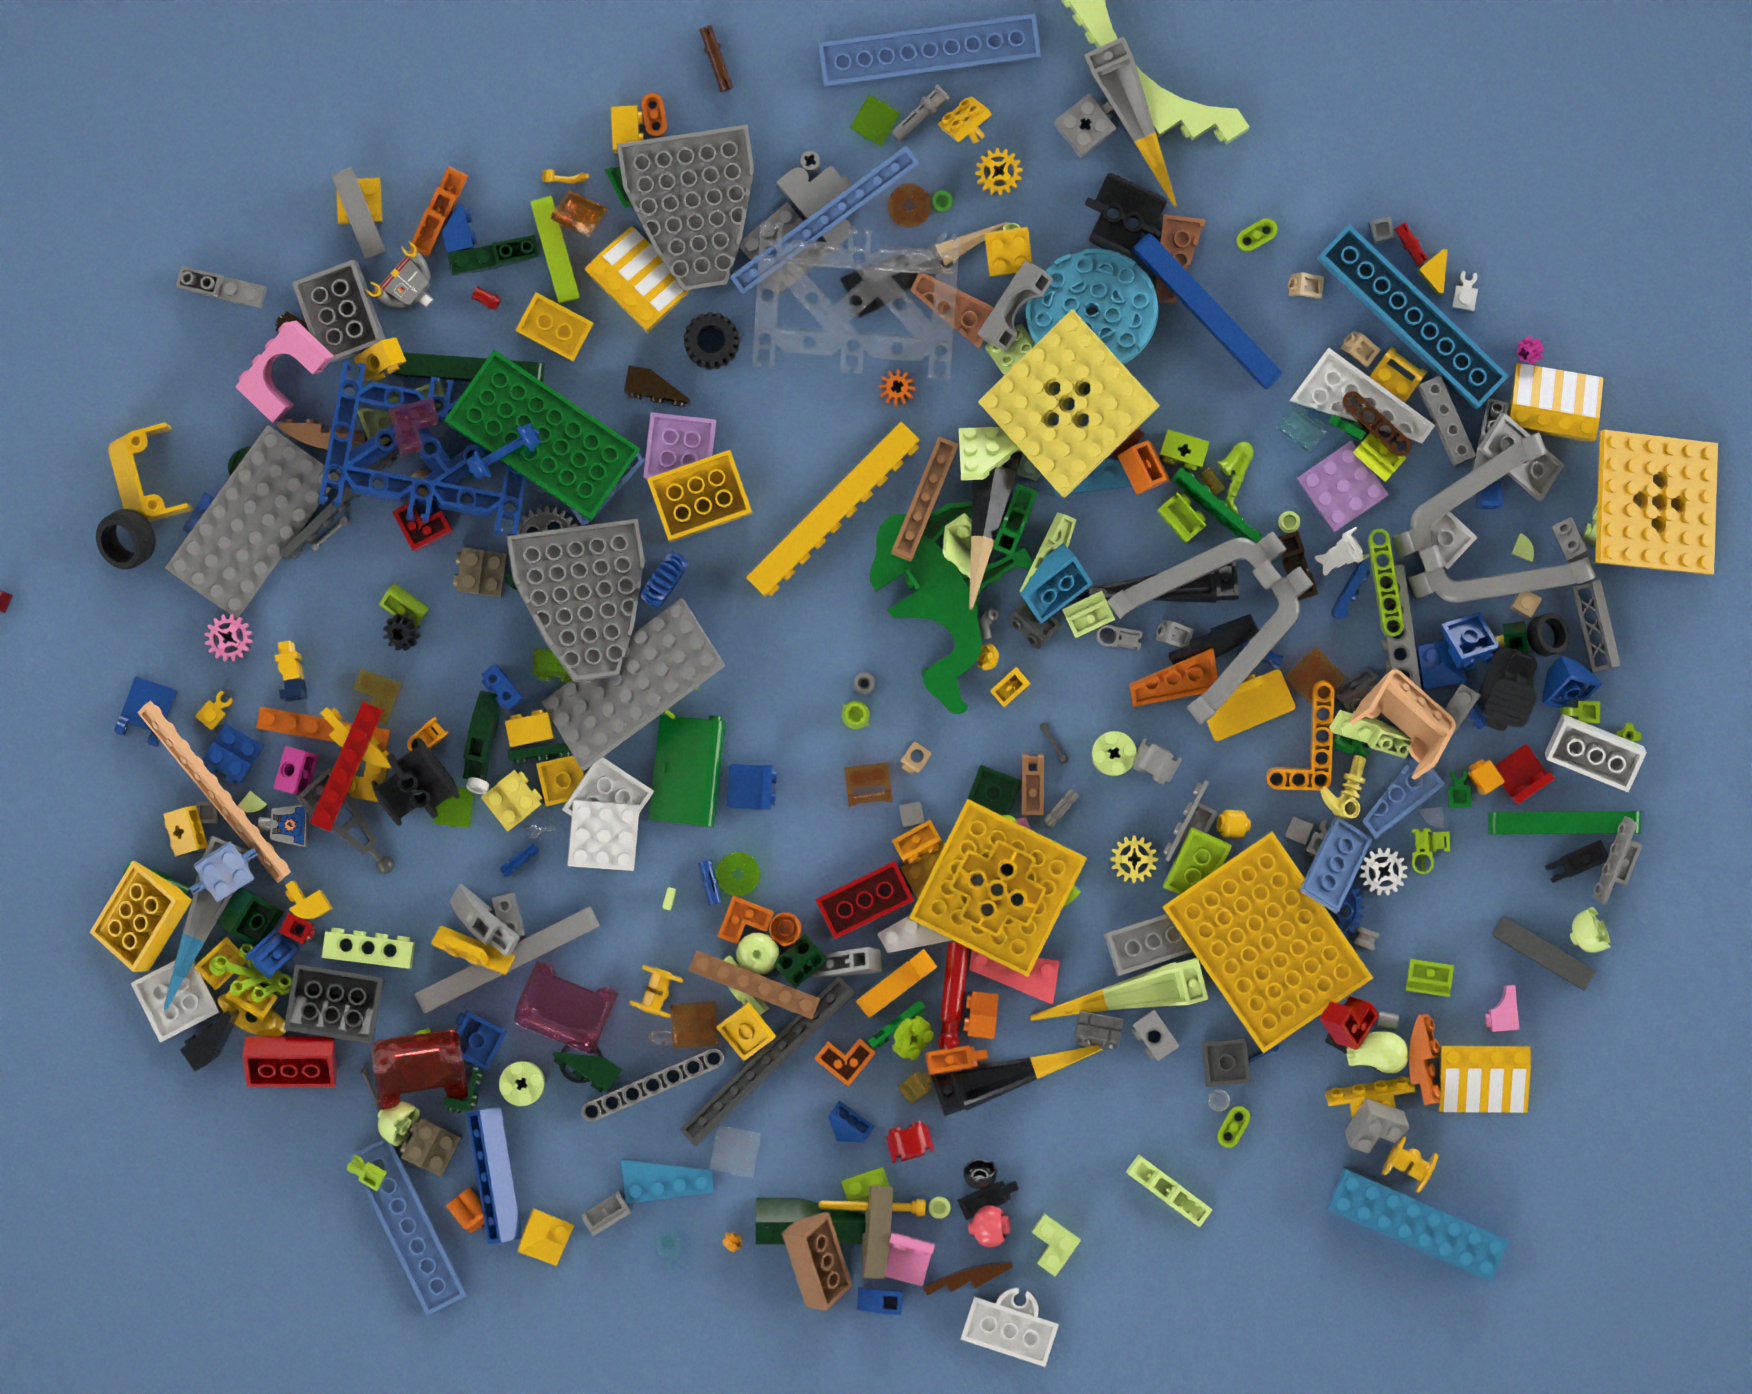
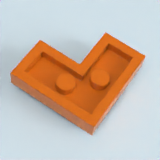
[717,895,774,945]

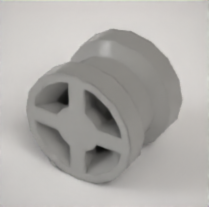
[1353,927,1380,951]

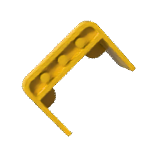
[108,422,193,522]

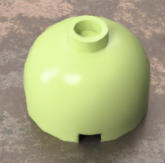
[1570,907,1610,953]
[736,932,780,976]
[378,1101,420,1146]

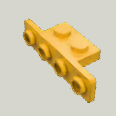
[431,926,515,975]
[1325,1076,1416,1119]

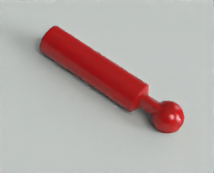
[938,942,969,1050]

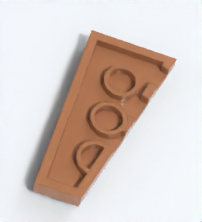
[1154,214,1206,305]
[910,271,994,349]

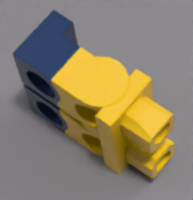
[274,640,308,702]

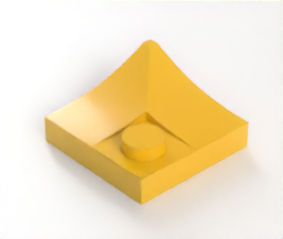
[517,1208,574,1266]

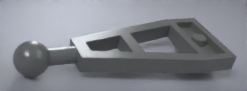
[295,768,394,874]

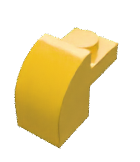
[285,880,333,919]

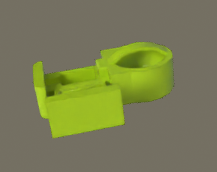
[1411,828,1450,875]

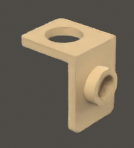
[900,742,932,775]

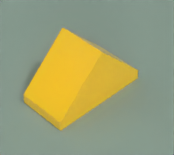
[1417,249,1447,296]
[990,667,1031,707]

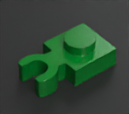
[1328,415,1366,441]
[1332,733,1370,757]
[1447,770,1472,808]

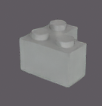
[1345,1098,1409,1154]

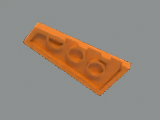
[1129,648,1218,707]

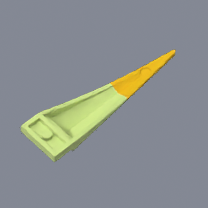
[1029,958,1208,1021]

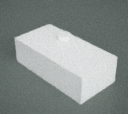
[1544,714,1646,793]

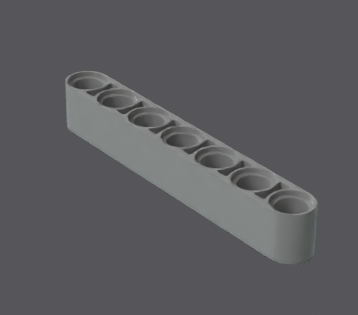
[581,1048,724,1122]

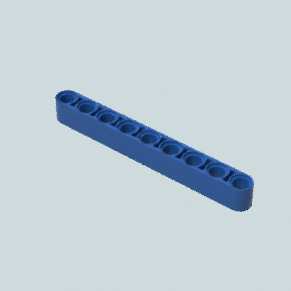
[1132,233,1282,390]

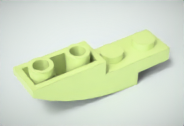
[1329,710,1412,759]

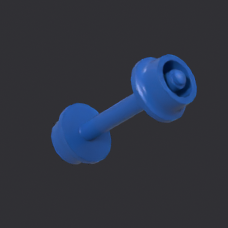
[467,423,541,479]

